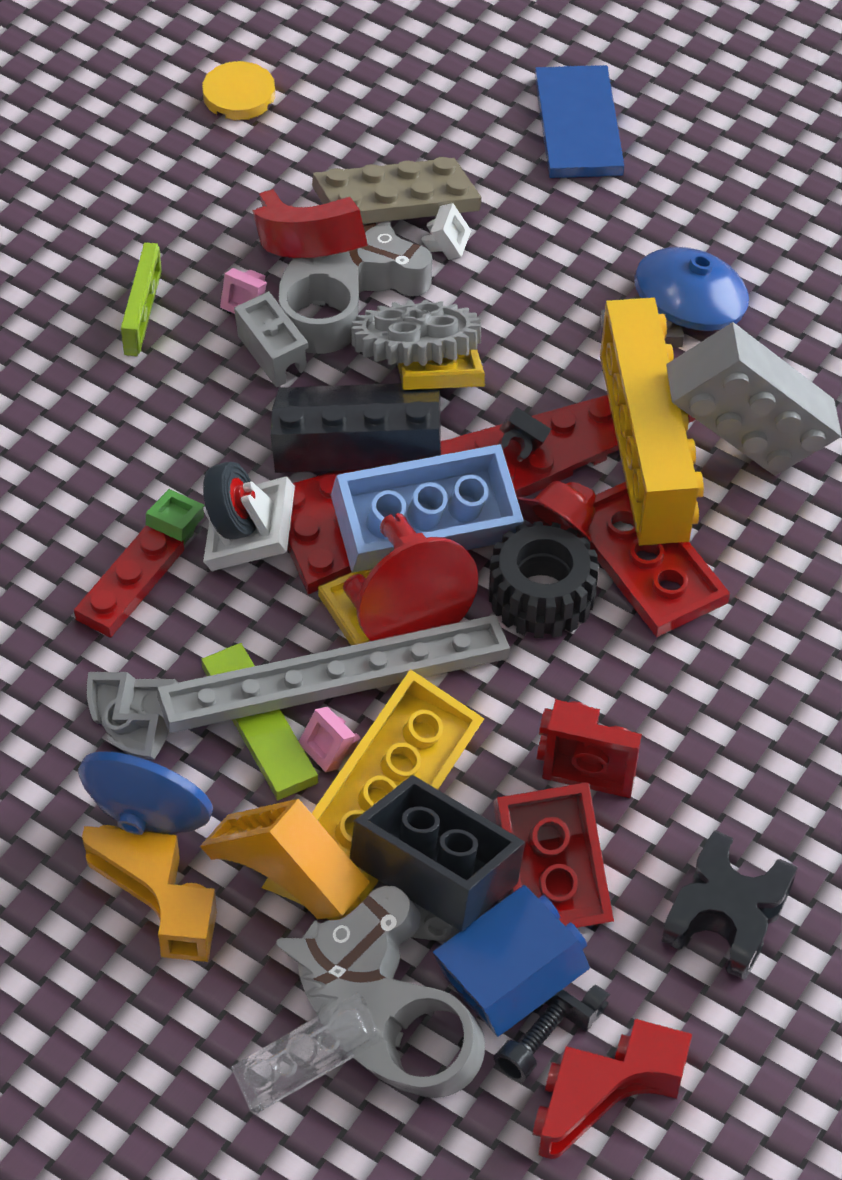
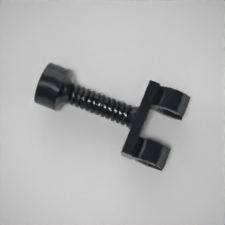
[494,985,611,1082]

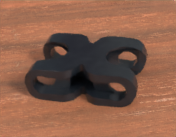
[661,830,798,980]

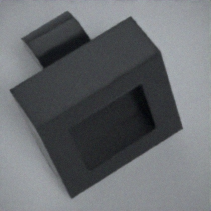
[498,407,552,462]

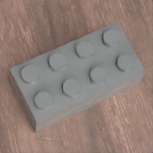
[666,322,842,476]

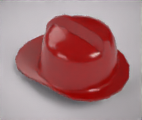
[517,481,596,542]

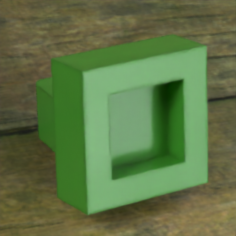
[146,489,205,545]

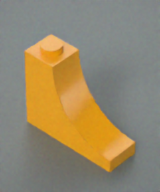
[200,799,370,920]

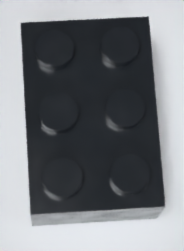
[350,775,525,932]

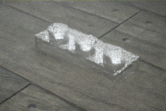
[231,993,384,1114]

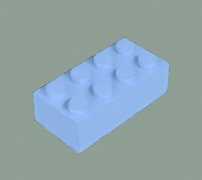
[331,444,524,573]

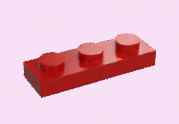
[74,526,184,638]

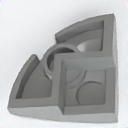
[87,672,179,759]

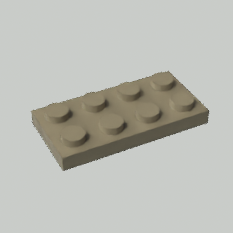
[312,157,482,224]

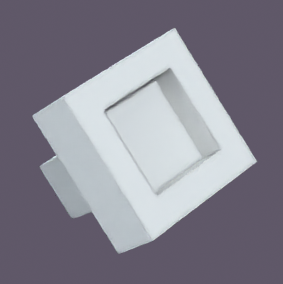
[422,203,471,260]

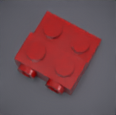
[536,699,642,798]

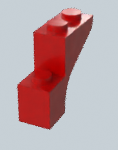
[532,1019,693,1159]

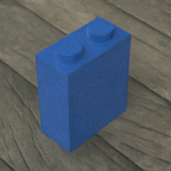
[433,884,590,1037]

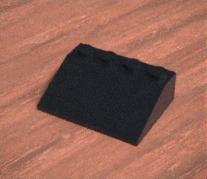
[271,383,441,473]

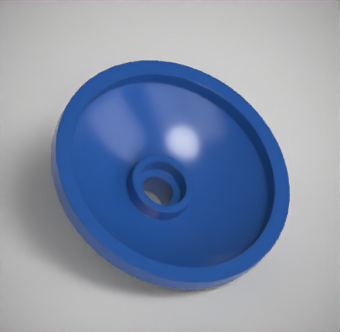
[634,247,749,331]
[78,752,213,835]

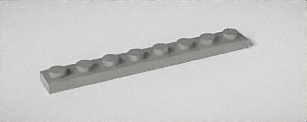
[157,615,510,733]

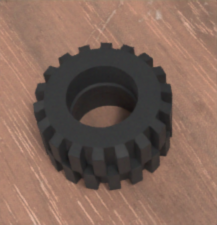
[488,521,599,638]

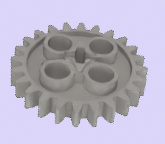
[351,300,481,366]

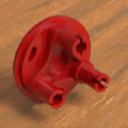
[343,513,478,641]

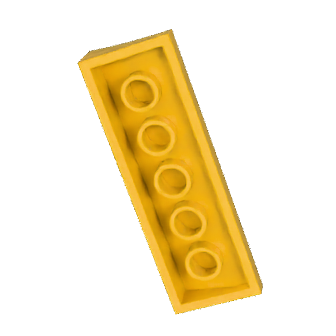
[262,669,484,920]

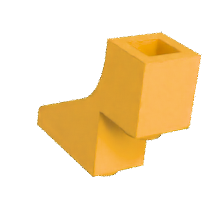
[82,825,217,962]

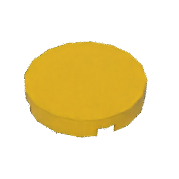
[202,61,275,120]

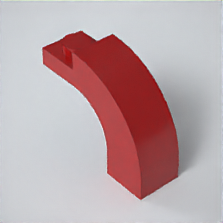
[252,189,368,258]

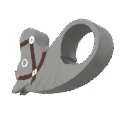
[279,221,432,354]
[276,886,485,1098]

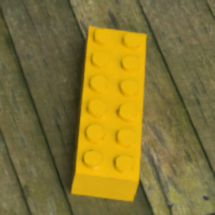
[600,297,704,546]

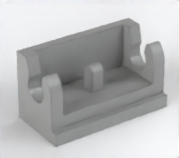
[234,291,309,388]

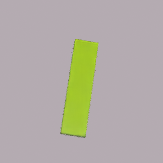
[201,643,318,801]

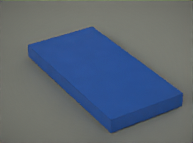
[535,65,624,178]

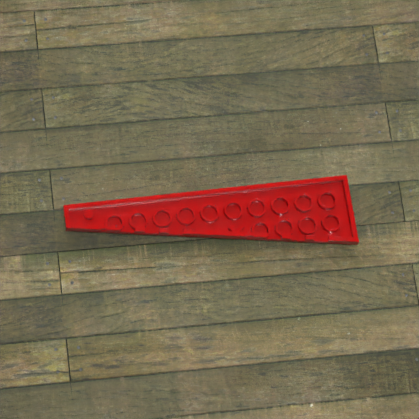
[287,395,696,595]

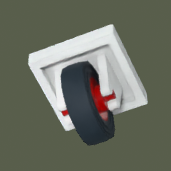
[203,462,295,571]

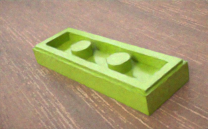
[121,242,162,357]

